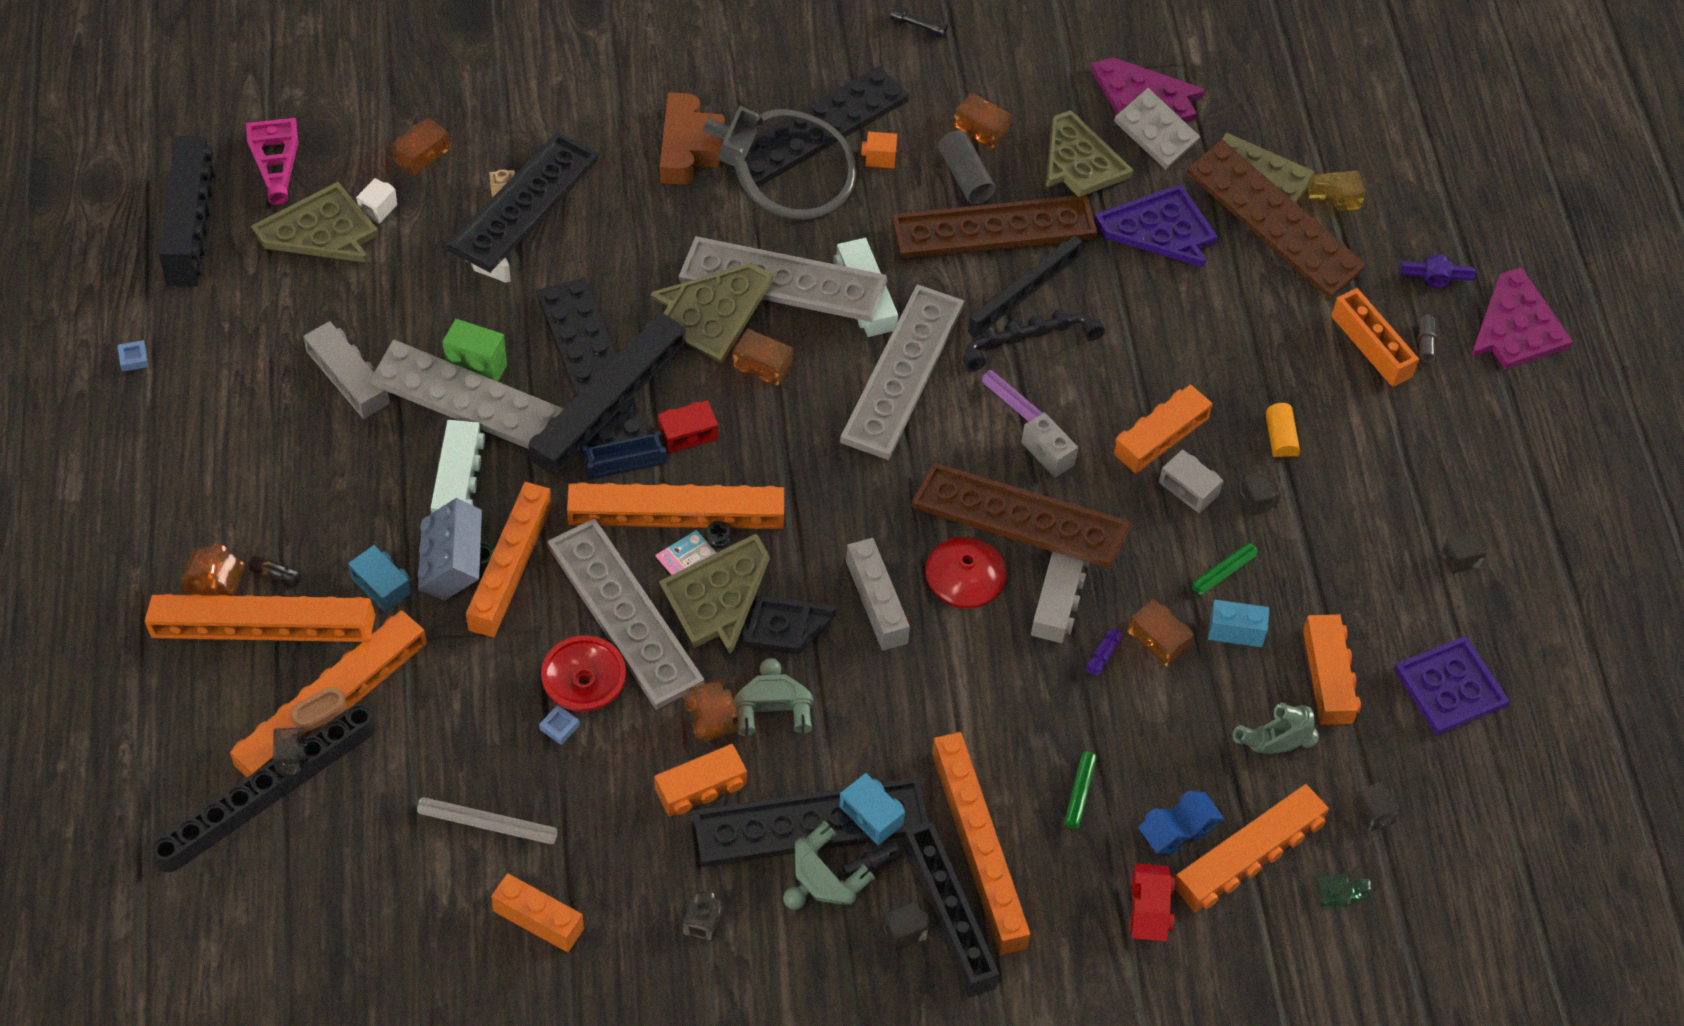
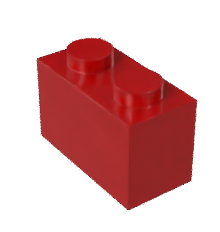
[658,400,718,454]

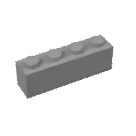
[303,321,390,419]
[846,538,910,651]
[1031,552,1089,643]

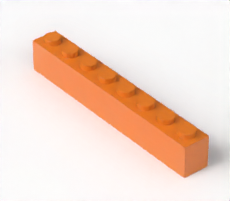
[567,482,784,529]
[144,594,376,642]
[230,610,427,777]
[932,732,1031,956]

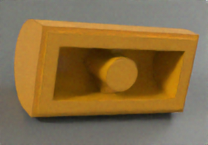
[1265,403,1300,457]

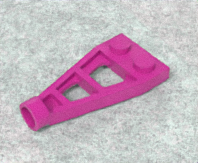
[246,118,299,206]

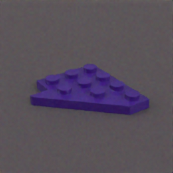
[1094,184,1217,267]

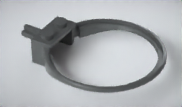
[703,106,856,220]

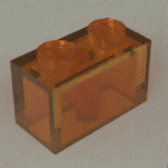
[954,93,1012,148]
[391,117,450,176]
[733,329,794,386]
[1127,599,1193,667]

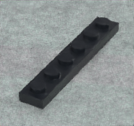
[968,236,1082,338]

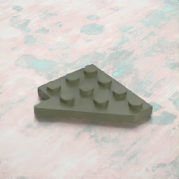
[1046,110,1134,197]
[251,182,379,263]
[651,263,775,363]

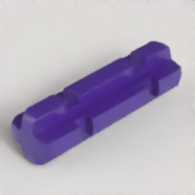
[1086,628,1122,676]

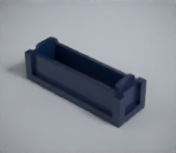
[582,431,667,480]

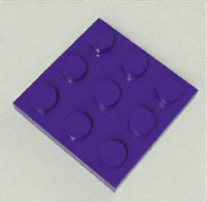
[1393,636,1510,736]

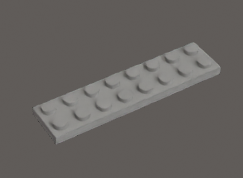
[679,236,887,322]
[840,284,964,460]
[370,339,563,449]
[547,518,704,710]

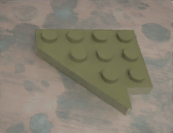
[1223,133,1315,229]
[659,533,770,653]

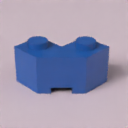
[1138,791,1224,854]

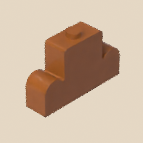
[660,92,724,184]

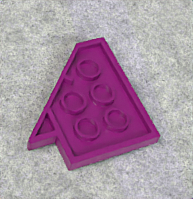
[1091,57,1205,138]

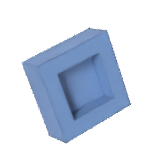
[118,340,149,372]
[539,705,580,745]

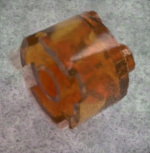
[181,544,245,596]
[683,678,739,742]

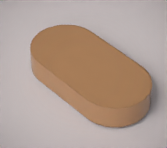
[291,688,346,731]

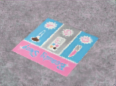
[655,530,716,575]

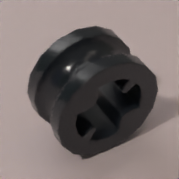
[707,521,730,548]

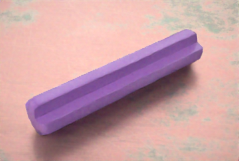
[982,370,1042,421]

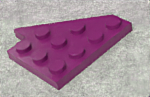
[1472,267,1573,369]

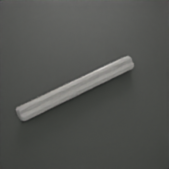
[417,797,558,844]

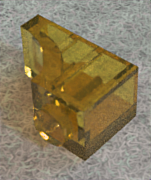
[1306,170,1366,211]

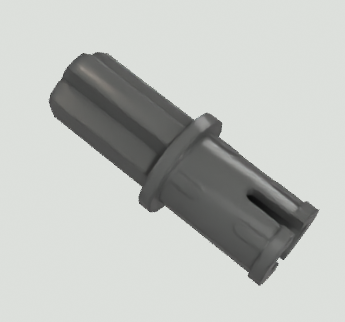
[1417,314,1437,363]

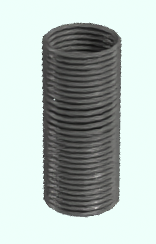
[938,130,996,204]

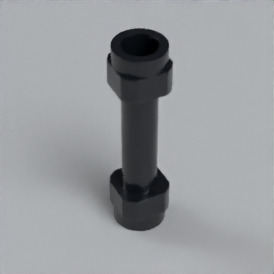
[890,6,948,38]

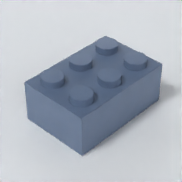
[418,498,482,601]

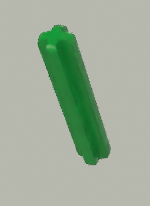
[1192,543,1258,595]
[1064,751,1097,829]

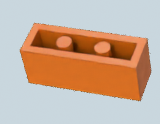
[654,744,747,817]
[491,873,584,952]

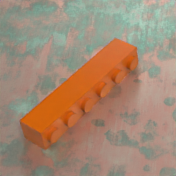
[466,482,552,638]
[1175,784,1329,913]

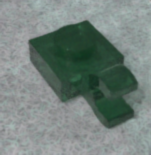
[1317,875,1371,907]

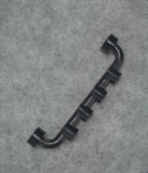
[963,309,1105,371]

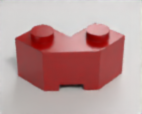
[1129,863,1175,941]

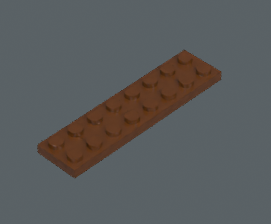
[1187,139,1366,300]
[892,194,1097,259]
[911,463,1131,569]

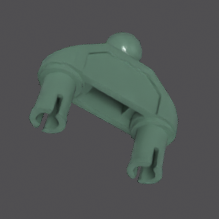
[732,658,814,736]
[1233,703,1319,754]
[783,821,875,910]

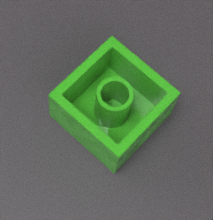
[442,319,507,382]

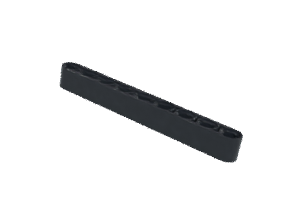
[152,704,375,873]

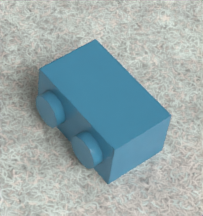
[348,545,411,612]
[1208,600,1269,647]
[839,773,905,845]

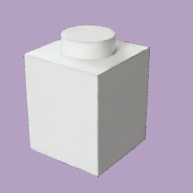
[356,178,397,224]

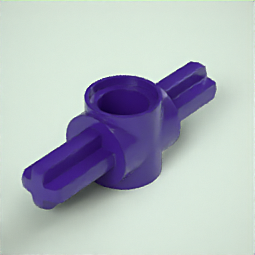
[1400,254,1475,288]

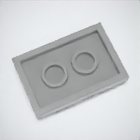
[1114,88,1200,170]

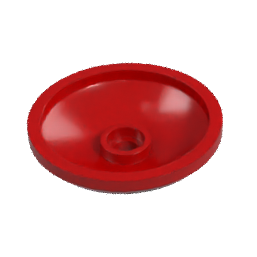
[925,537,1007,609]
[541,635,626,711]

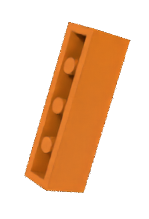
[1331,288,1419,388]
[1114,384,1213,474]
[1303,614,1361,725]

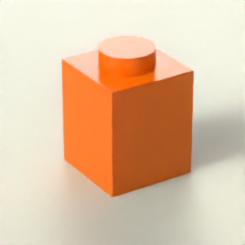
[861,132,897,169]

